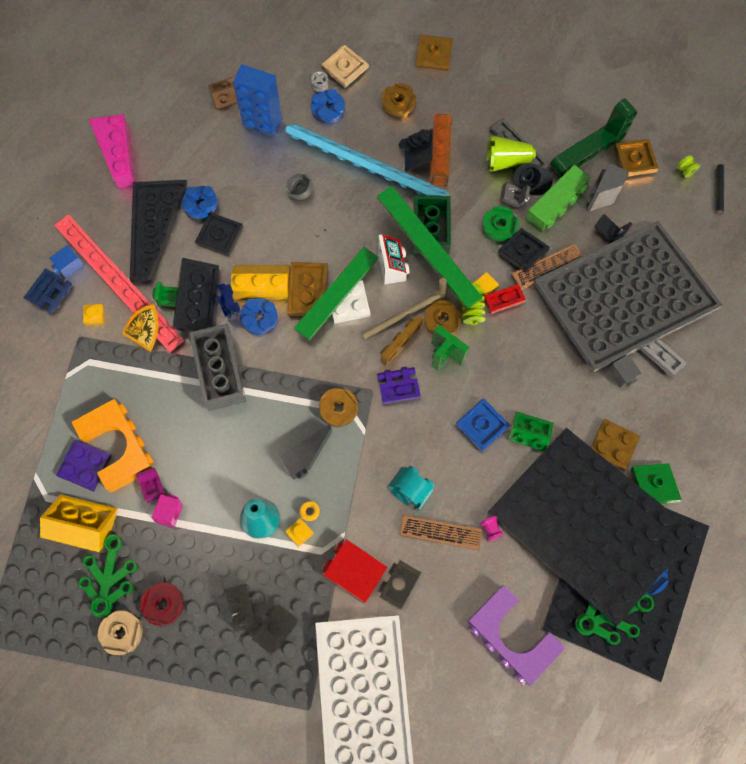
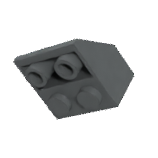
[587,163,629,211]

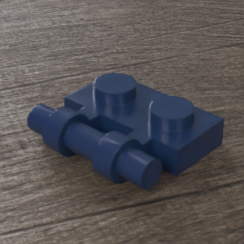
[23,268,73,315]

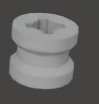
[311,71,328,93]

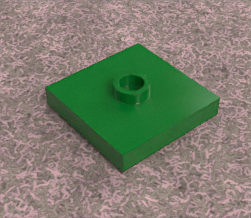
[631,463,682,504]

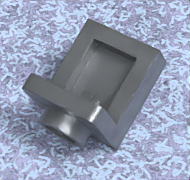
[500,182,530,208]

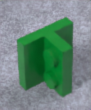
[431,325,470,371]

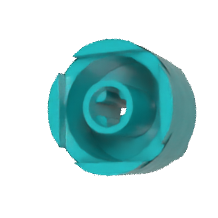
[387,466,435,511]

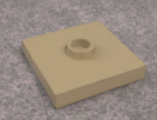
[321,44,369,88]

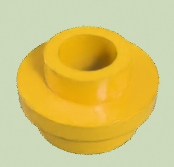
[299,501,320,522]

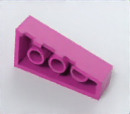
[88,114,136,188]

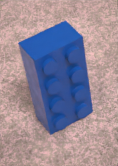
[233,64,282,136]

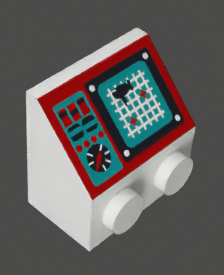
[378,235,409,284]

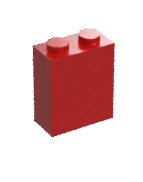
[322,539,387,603]

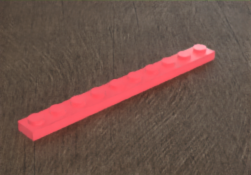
[54,214,184,353]

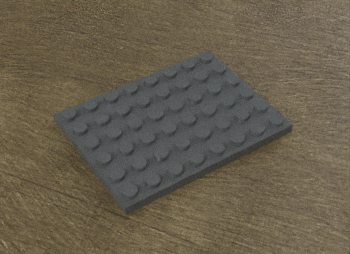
[534,221,722,372]

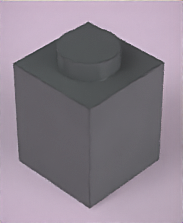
[608,355,642,388]

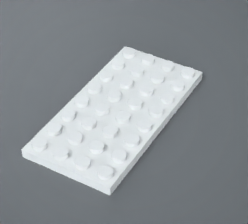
[315,615,413,764]

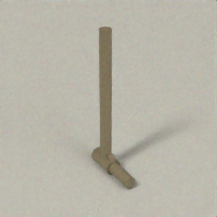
[361,278,448,339]

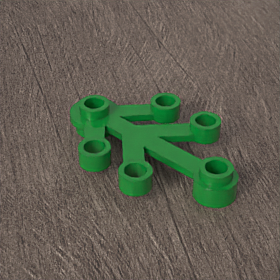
[78,535,138,618]
[575,594,654,645]

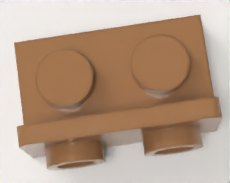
[208,76,237,109]

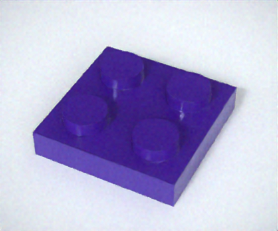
[56,440,112,492]

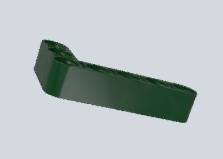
[550,98,638,177]

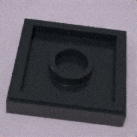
[195,212,243,257]
[498,228,550,273]

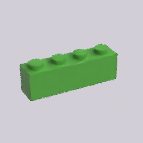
[525,165,591,232]

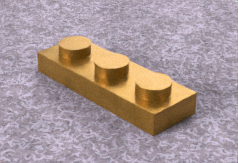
[380,315,423,366]

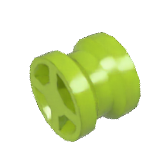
[676,155,700,178]

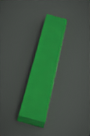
[294,247,378,341]

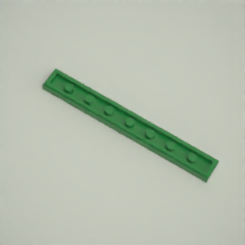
[377,186,482,309]

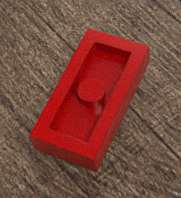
[484,284,526,314]

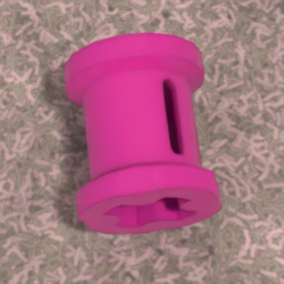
[480,516,504,542]

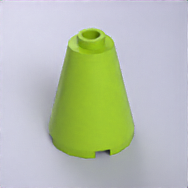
[487,135,536,172]

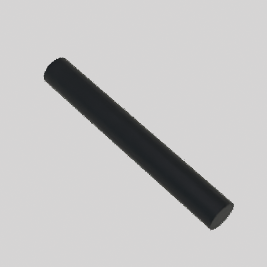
[716,164,724,214]

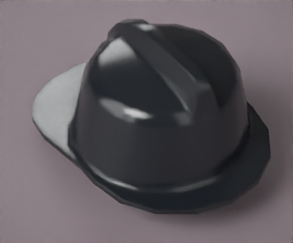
[513,163,553,195]

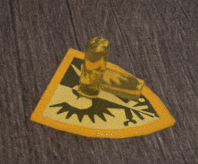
[122,304,159,352]

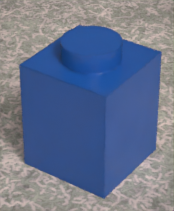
[49,245,84,279]

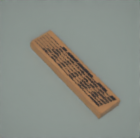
[511,244,583,290]
[399,515,482,550]

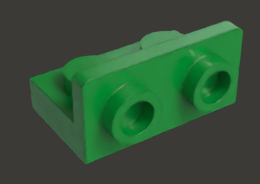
[508,411,554,451]

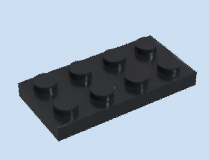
[172,258,219,332]

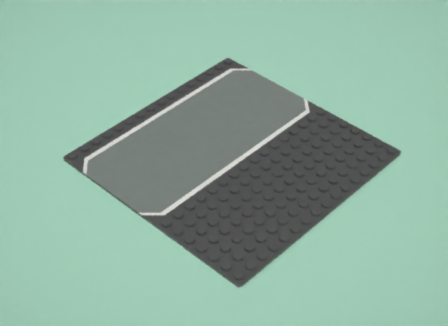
[0,337,373,710]

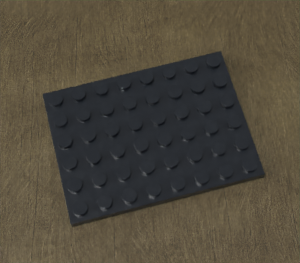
[488,428,697,627]
[540,508,709,682]

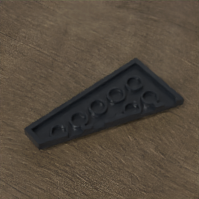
[130,180,188,283]

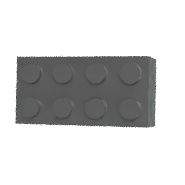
[189,324,247,411]

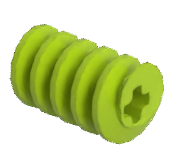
[461,283,486,325]

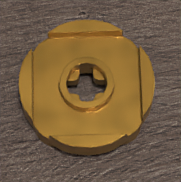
[382,83,416,118]
[424,300,462,335]
[319,388,358,428]

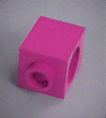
[152,494,183,528]

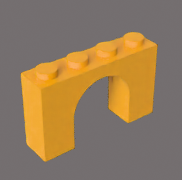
[72,399,154,493]

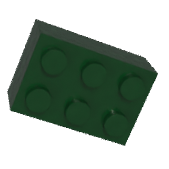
[413,195,451,255]

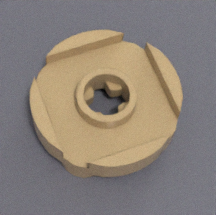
[98,611,143,655]

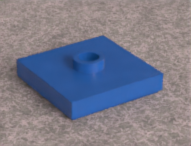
[455,398,511,452]

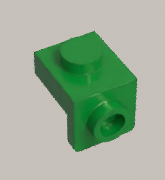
[152,282,178,307]

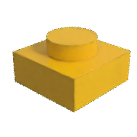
[83,304,104,325]
[285,518,314,548]

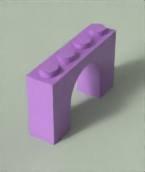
[467,585,565,685]

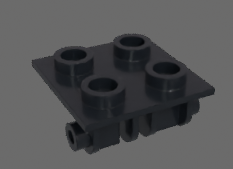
[399,128,433,172]

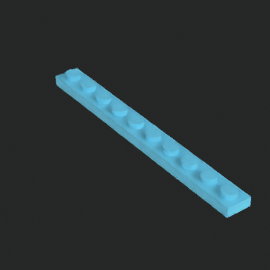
[285,123,449,196]

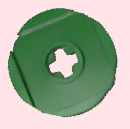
[482,206,519,242]

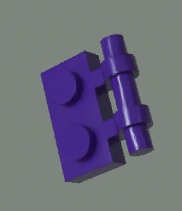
[377,367,421,405]

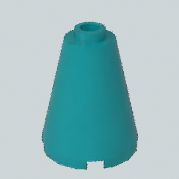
[240,499,280,539]

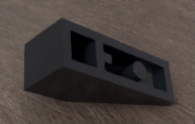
[279,424,332,480]

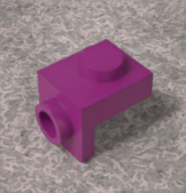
[136,468,166,503]

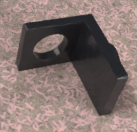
[594,214,632,243]

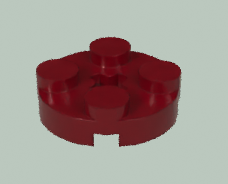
[140,582,184,626]

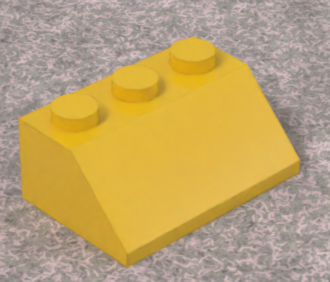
[231,265,290,300]
[40,494,118,552]

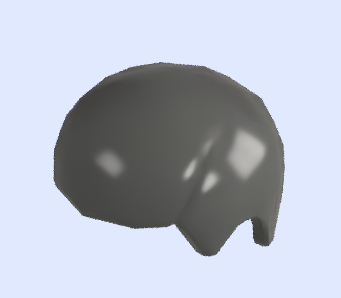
[286,174,313,200]

